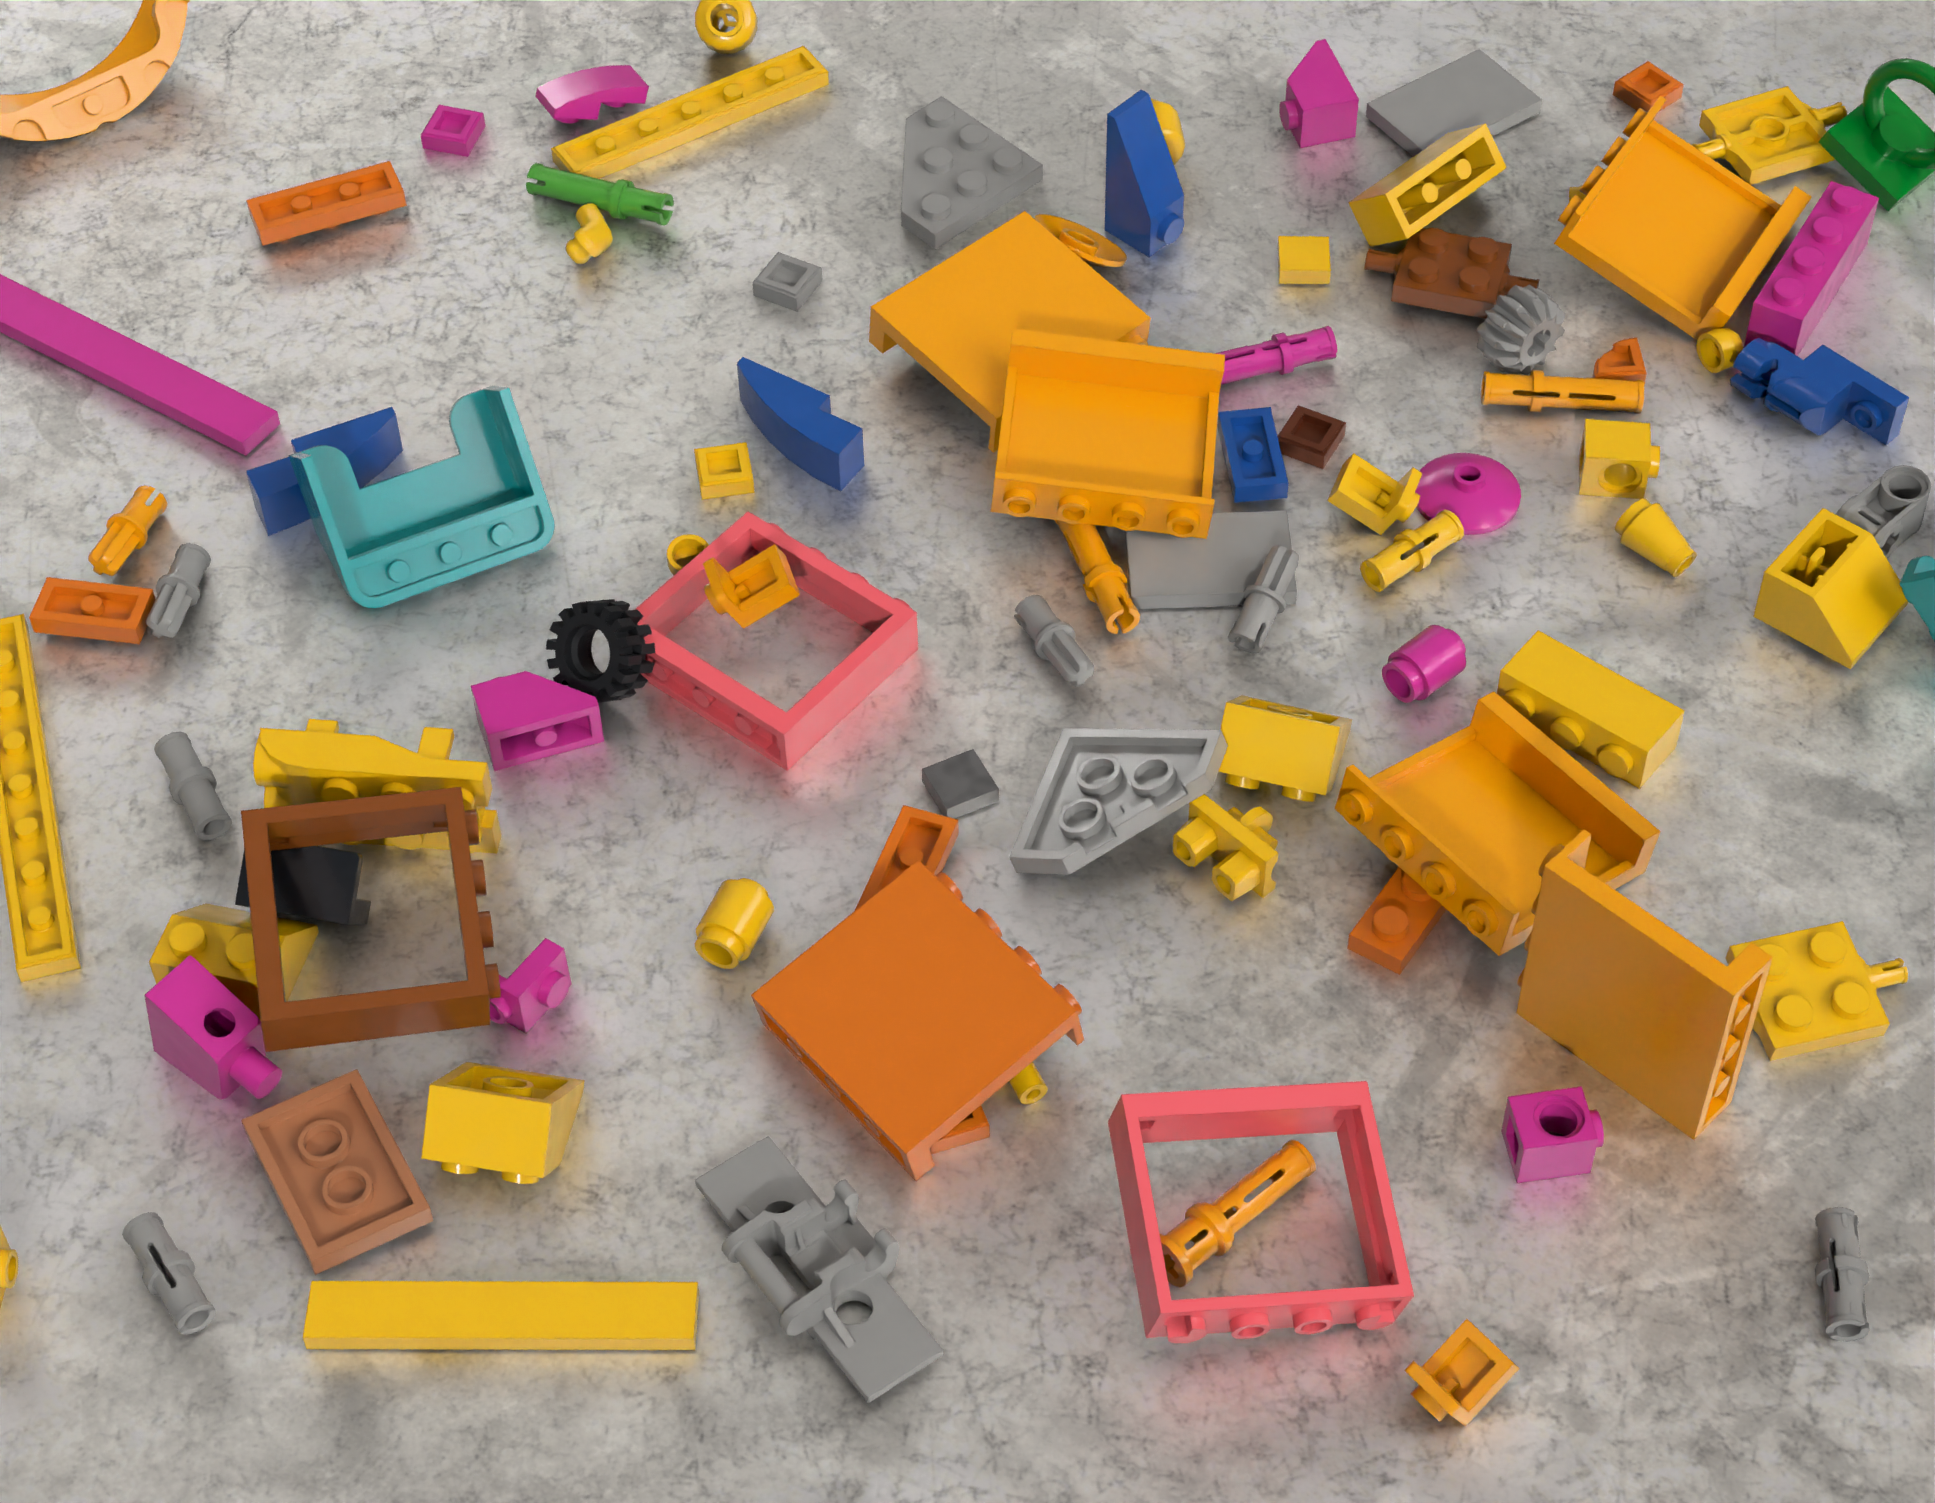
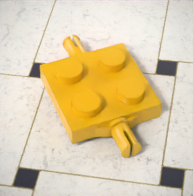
[1692,86,1847,185]
[1725,921,1908,1061]

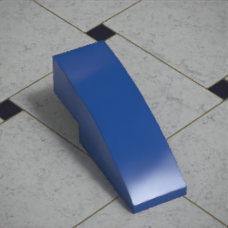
[737,357,864,492]
[246,407,403,536]

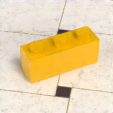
[1348,123,1507,247]
[1497,630,1685,789]

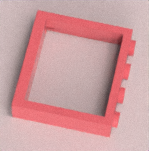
[635,511,918,771]
[1108,1081,1414,1344]

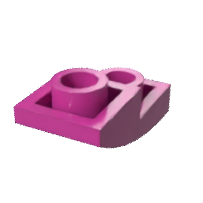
[535,65,649,123]

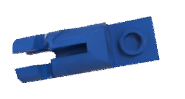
[1730,338,1909,446]

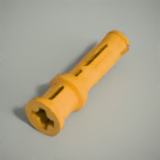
[1160,1139,1316,1287]

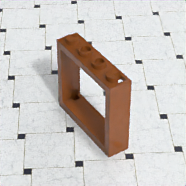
[241,787,501,1052]

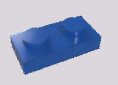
[1217,407,1289,503]

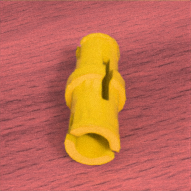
[1360,510,1464,592]

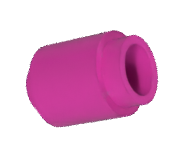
[1382,625,1466,703]

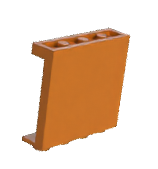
[751,860,1084,1181]

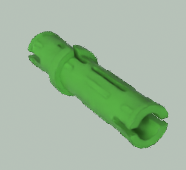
[526,163,674,226]

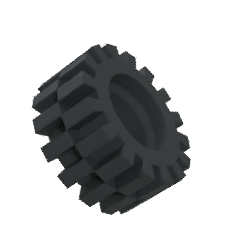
[546,599,655,703]

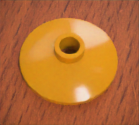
[1034,214,1127,267]

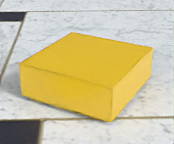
[1277,236,1331,284]
[694,442,755,500]

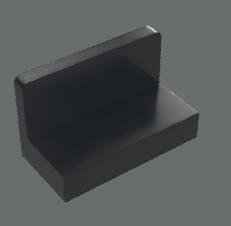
[235,846,371,925]

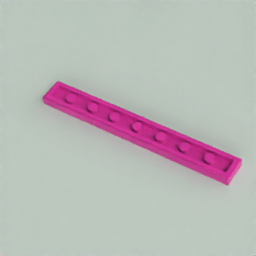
[0,274,280,456]

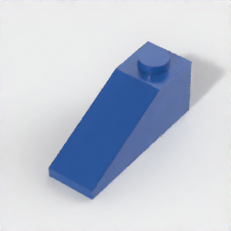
[1105,89,1184,258]

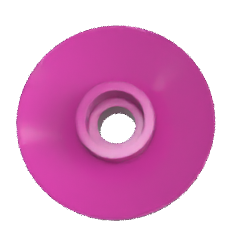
[1415,453,1521,535]

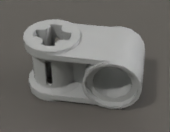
[1836,465,1931,558]

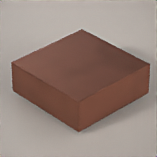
[1278,405,1346,469]

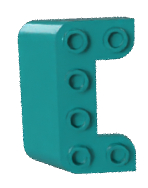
[288,386,555,608]

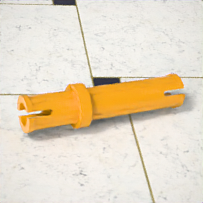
[1481,370,1644,414]
[1055,520,1140,634]

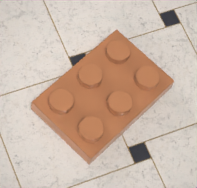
[241,1069,434,1275]

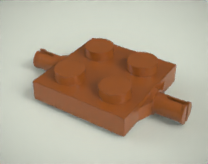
[1364,228,1539,319]

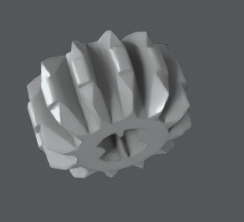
[1477,285,1566,375]

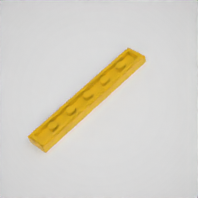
[551,46,829,179]
[303,1281,699,1350]

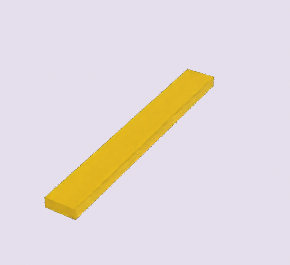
[0,614,81,982]

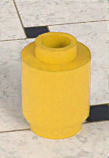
[695,878,774,969]

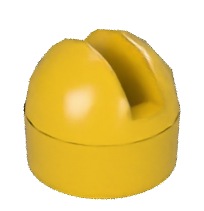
[1696,328,1743,373]
[667,534,708,575]

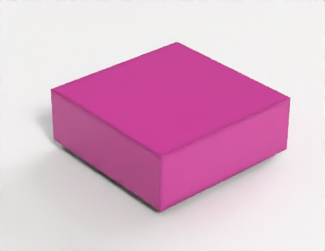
[421,105,486,157]

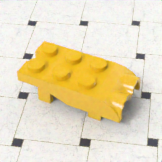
[253,719,502,854]

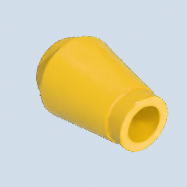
[1615,498,1697,577]

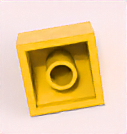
[1218,695,1352,802]
[149,903,319,1019]
[421,1062,585,1184]

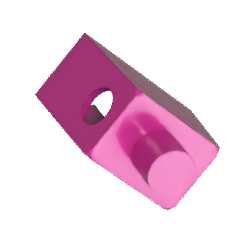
[144,955,282,1099]

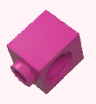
[1501,1086,1604,1183]

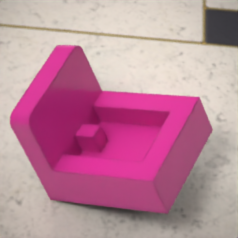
[490,938,572,1034]

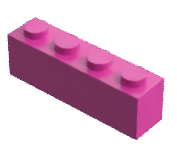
[1743,181,1879,356]

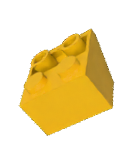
[1753,508,1908,670]

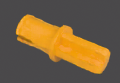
[88,485,167,576]

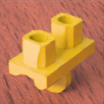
[1173,794,1278,901]

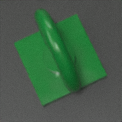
[1818,58,1935,212]

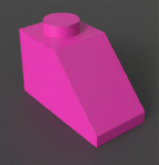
[1279,39,1359,148]
[471,671,604,772]

